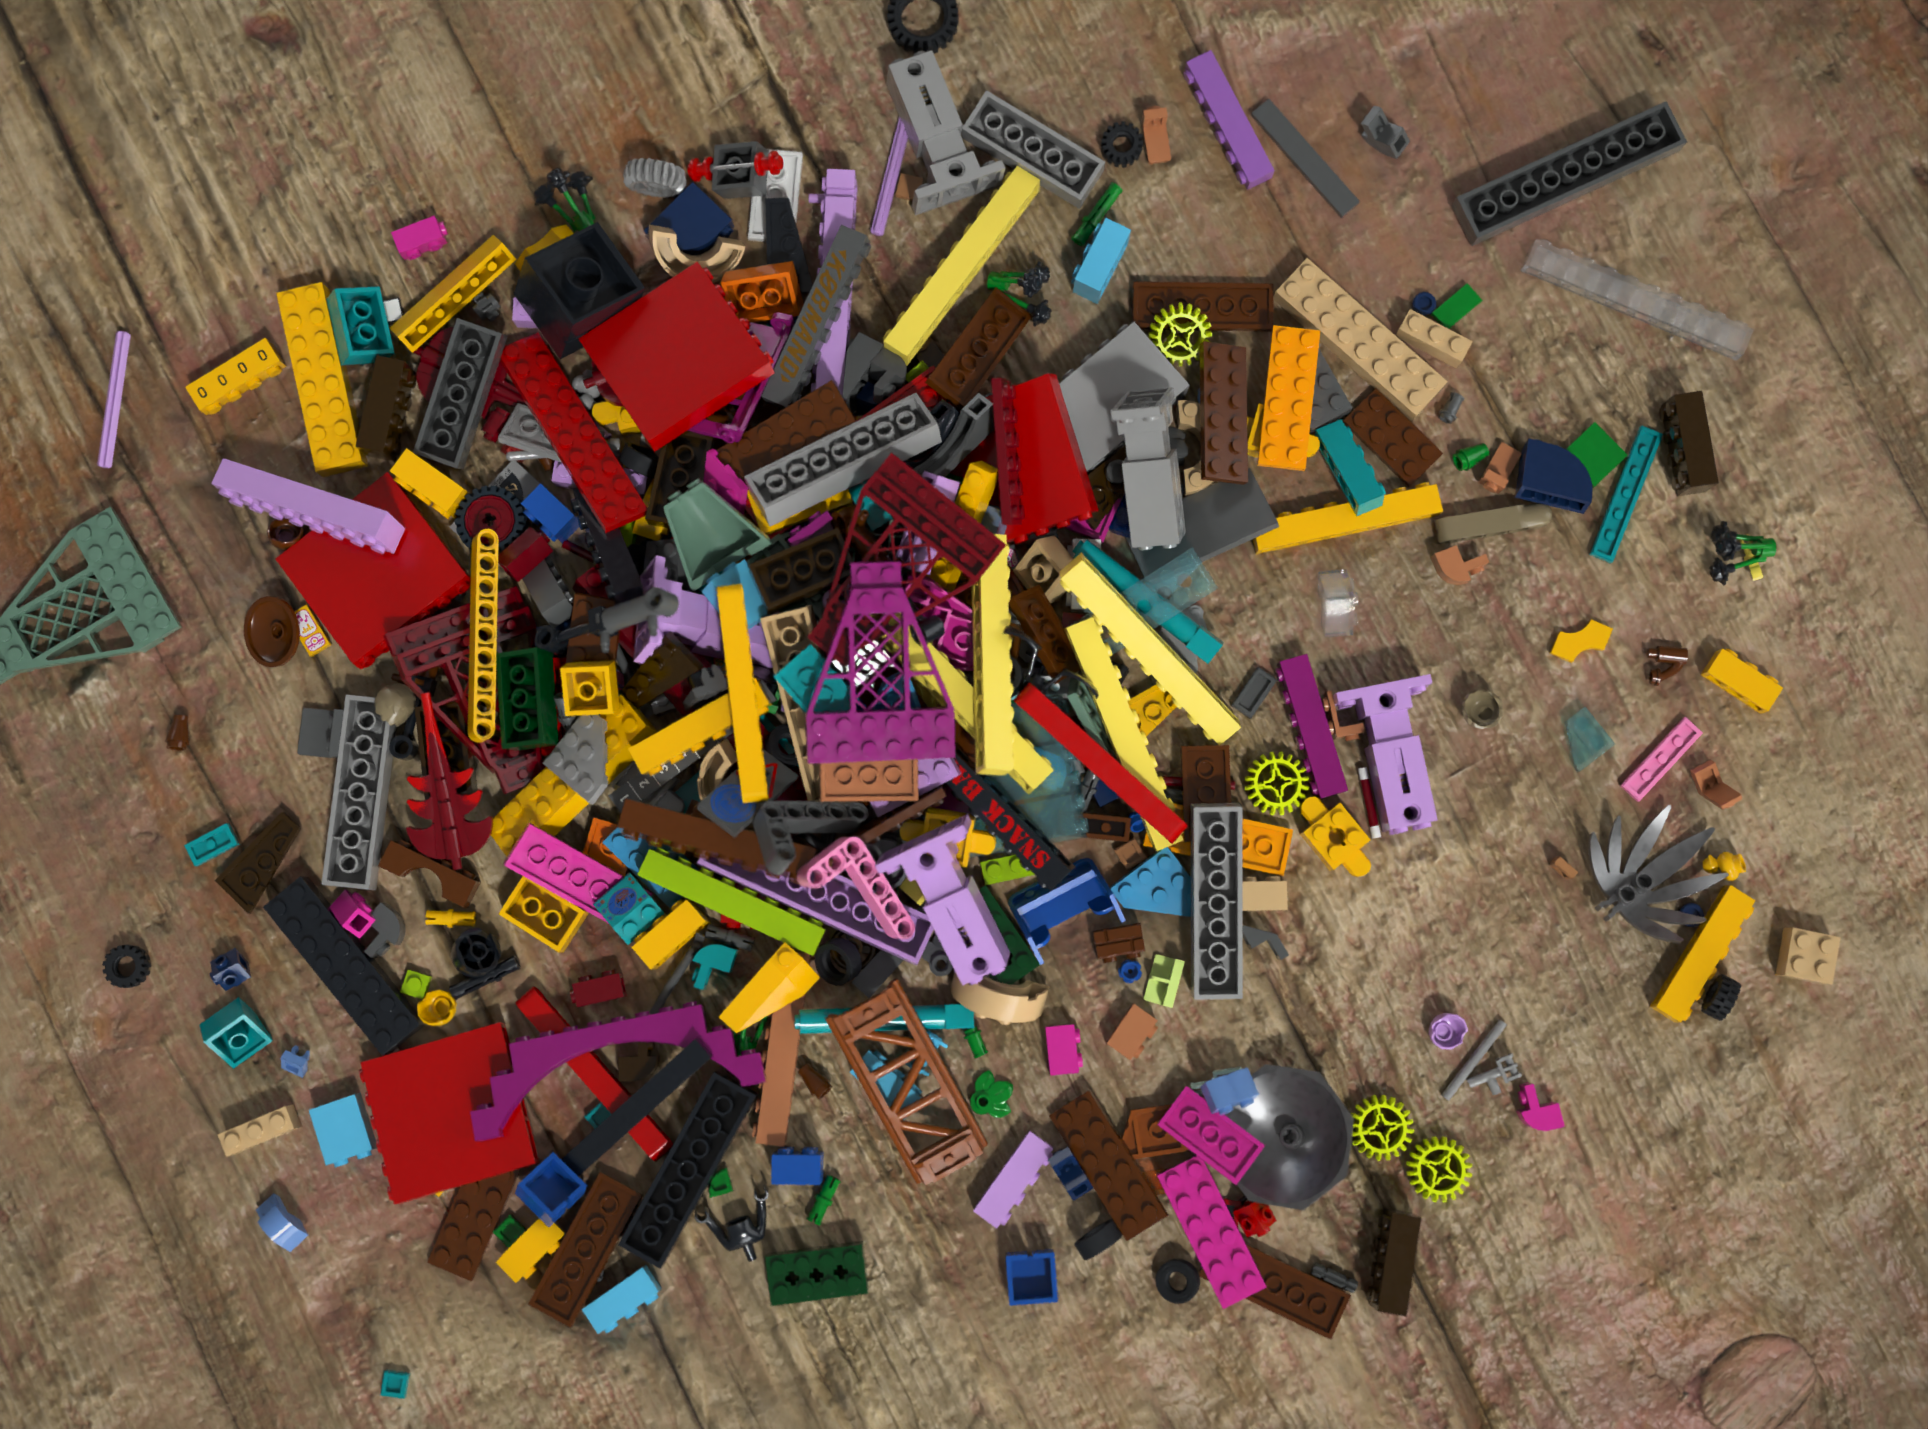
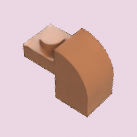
[1430,545,1489,585]

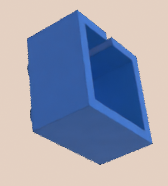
[521,483,579,544]
[771,1147,824,1185]
[515,1152,587,1227]
[1005,1249,1058,1306]

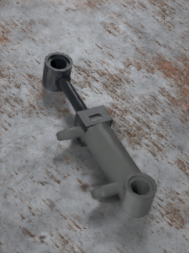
[535,587,679,655]

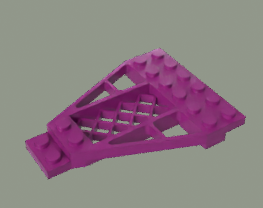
[805,561,955,764]

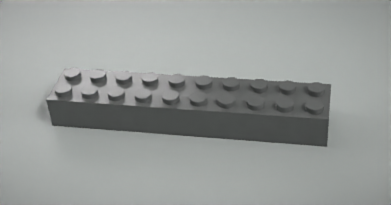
[1451,101,1687,246]

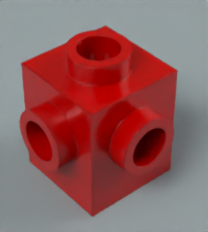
[1233,1200,1277,1237]

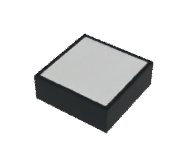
[383,297,404,326]

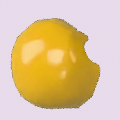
[417,989,457,1026]

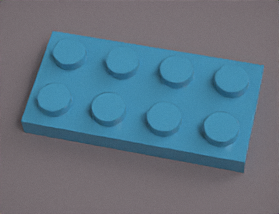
[602,827,700,908]

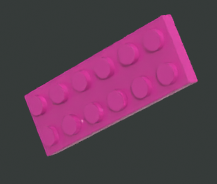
[503,822,653,924]
[1157,1155,1267,1309]

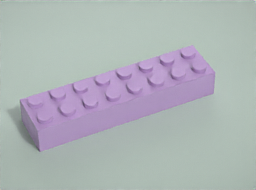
[211,458,405,554]

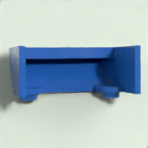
[1008,858,1126,965]

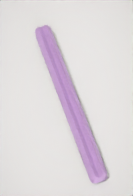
[871,117,908,236]
[97,331,130,468]

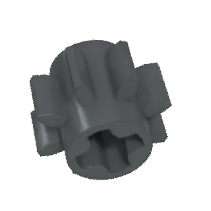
[472,292,501,322]

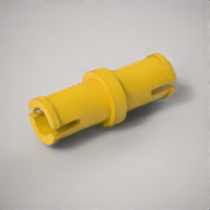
[425,909,476,928]

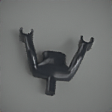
[695,1185,769,1262]

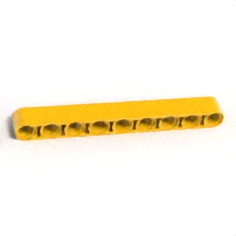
[468,529,499,743]
[717,583,768,803]

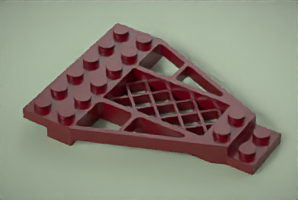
[807,452,1006,668]
[383,586,546,795]

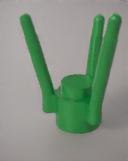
[733,1016,769,1056]

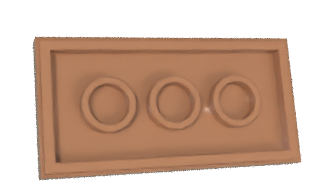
[820,759,919,802]

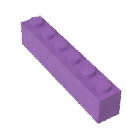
[1183,50,1275,190]

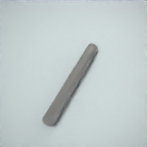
[1441,1019,1507,1101]

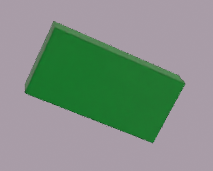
[1431,283,1483,329]

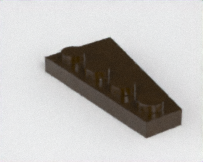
[1085,445,1127,531]
[621,631,704,709]
[215,812,301,914]

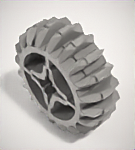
[623,158,687,198]

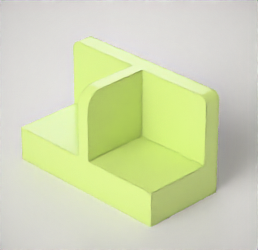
[1143,954,1185,1008]

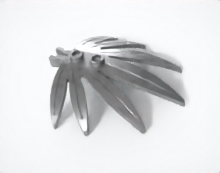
[1589,805,1729,943]

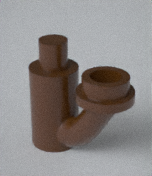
[1646,646,1688,686]

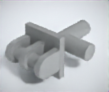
[1467,1053,1522,1095]

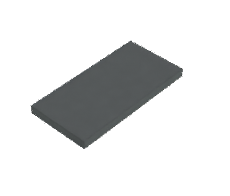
[1121,468,1279,586]

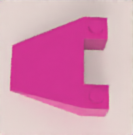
[884,571,974,671]

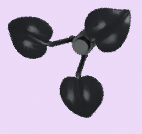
[1003,626,1099,700]

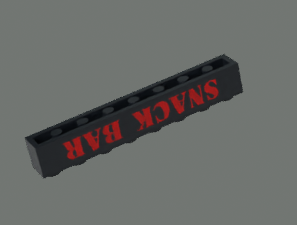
[943,744,1075,891]

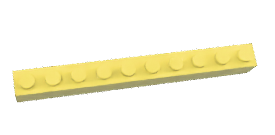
[883,166,1040,366]
[972,534,1015,776]
[1059,553,1241,745]
[862,613,1054,795]
[1064,617,1185,851]

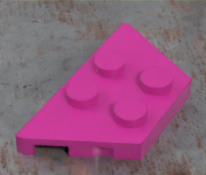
[703,449,748,515]

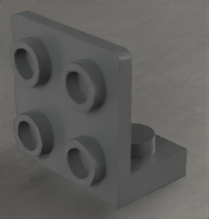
[297,708,344,759]

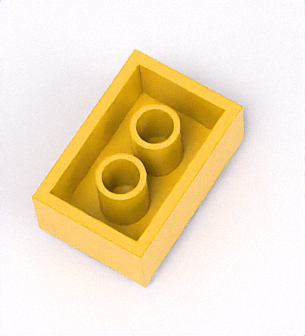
[390,448,468,519]
[499,876,589,953]
[631,899,710,969]

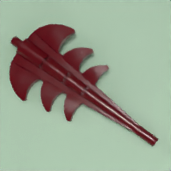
[413,327,527,420]

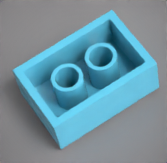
[1071,218,1131,304]

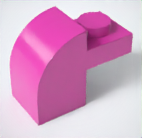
[1516,1083,1565,1131]

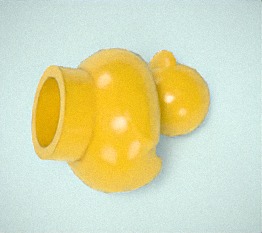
[1702,852,1746,881]

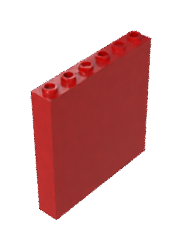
[579,262,775,452]
[950,373,1099,544]
[275,472,471,670]
[359,1022,540,1205]

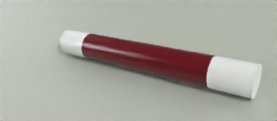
[1358,767,1381,839]

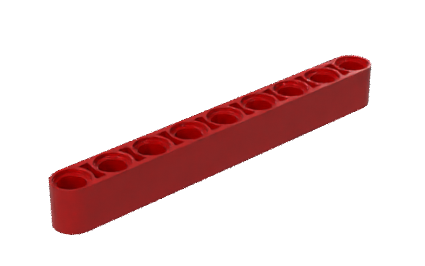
[1013,682,1188,844]
[515,986,674,1162]

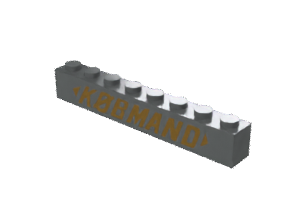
[761,225,871,409]

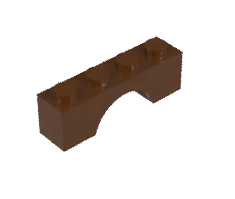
[378,839,481,908]

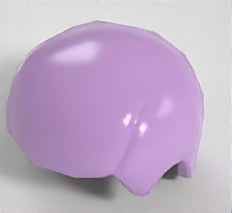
[1428,1013,1468,1050]

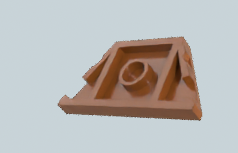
[1122,1103,1191,1159]

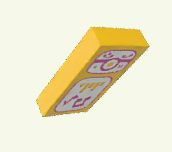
[294,604,332,657]

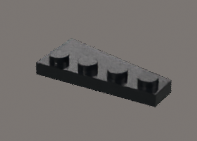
[765,198,813,293]

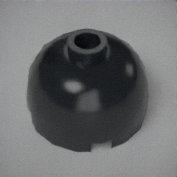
[451,928,501,978]

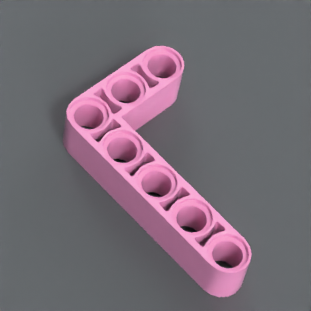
[797,837,915,939]

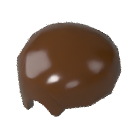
[267,518,304,550]

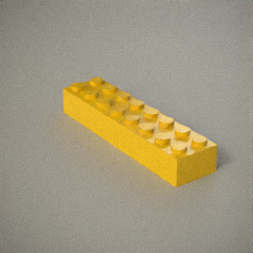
[276,282,368,477]
[491,695,658,857]

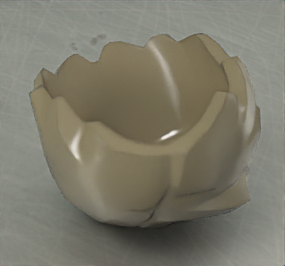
[374,684,416,726]
[1462,689,1503,729]

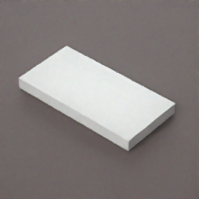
[748,149,803,242]

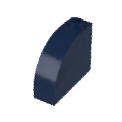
[644,182,735,255]
[1515,438,1593,514]

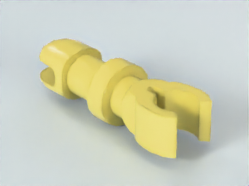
[1739,534,1763,581]

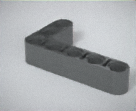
[753,801,869,875]

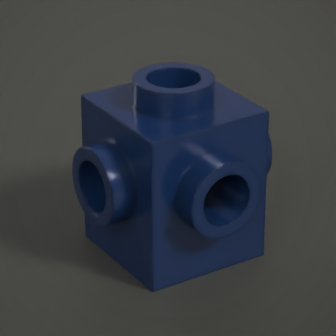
[210,948,251,991]

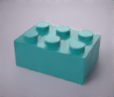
[326,287,394,365]

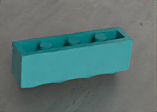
[1315,419,1386,516]

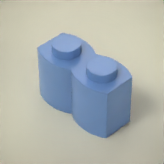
[1200,1068,1259,1115]

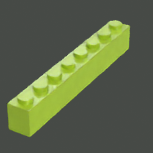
[637,847,826,956]

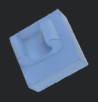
[281,1045,310,1078]

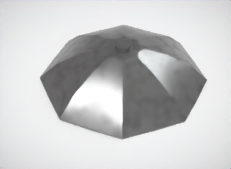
[1224,1064,1354,1210]

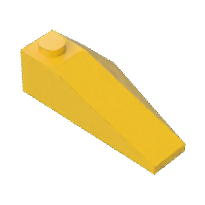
[719,943,820,1034]

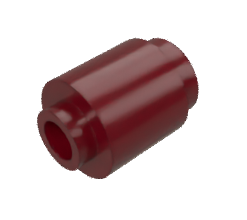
[481,407,511,443]

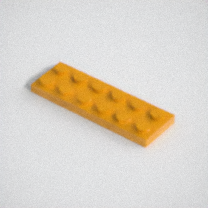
[1257,325,1320,471]
[1143,803,1293,877]

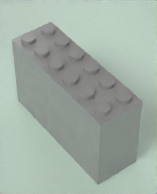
[1059,322,1190,474]

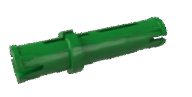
[1071,182,1123,247]

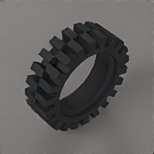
[887,0,959,54]

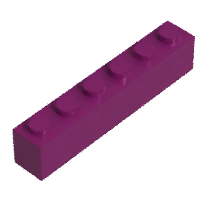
[1275,654,1348,799]

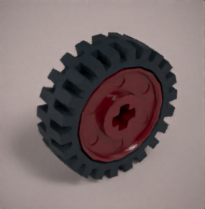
[455,486,528,555]

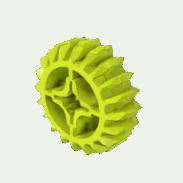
[1148,302,1212,367]
[1244,752,1309,816]
[1350,1095,1414,1161]
[1406,1136,1472,1202]

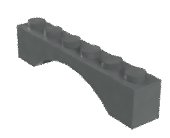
[913,393,995,477]

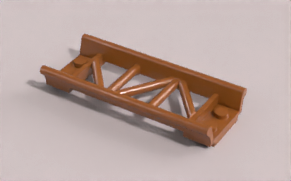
[825,978,988,1185]

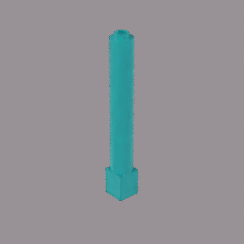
[1072,539,1224,664]
[794,1004,974,1034]

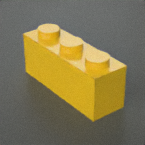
[1701,648,1783,714]

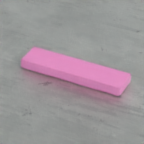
[1620,717,1703,802]

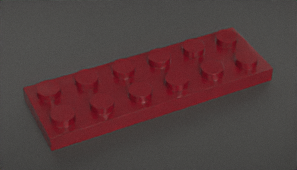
[991,378,1025,525]

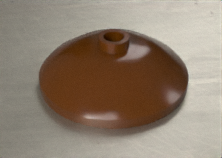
[244,596,300,667]

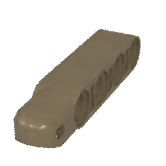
[1435,503,1552,544]

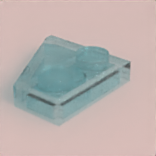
[1565,707,1615,773]

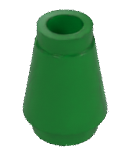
[1452,443,1489,471]

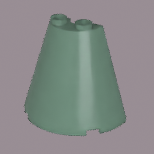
[663,478,772,591]

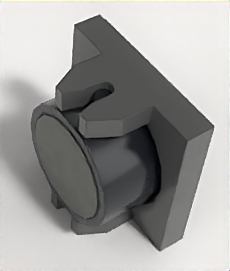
[683,664,729,711]

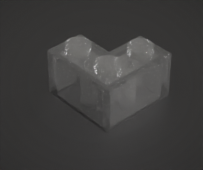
[1317,569,1358,638]

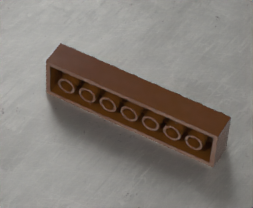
[617,799,817,885]

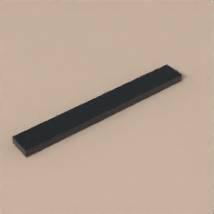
[561,1037,713,1177]

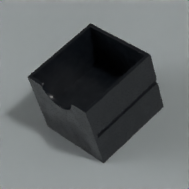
[514,222,645,359]

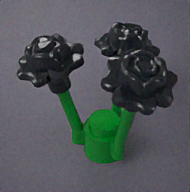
[534,168,596,232]
[987,261,1052,327]
[1709,521,1776,586]

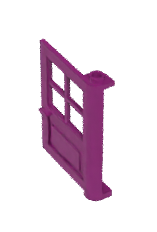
[687,312,795,443]

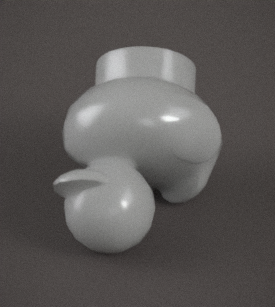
[572,370,600,410]

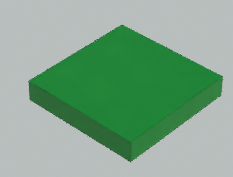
[1566,422,1628,488]

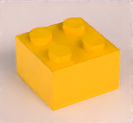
[560,660,620,716]

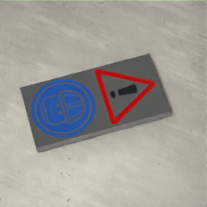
[697,749,798,838]

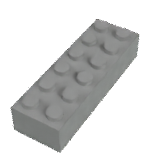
[962,90,1105,209]

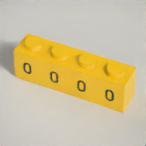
[185,338,286,415]

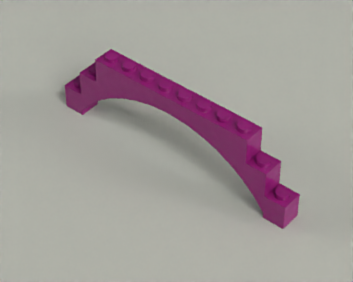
[470,1001,767,1142]

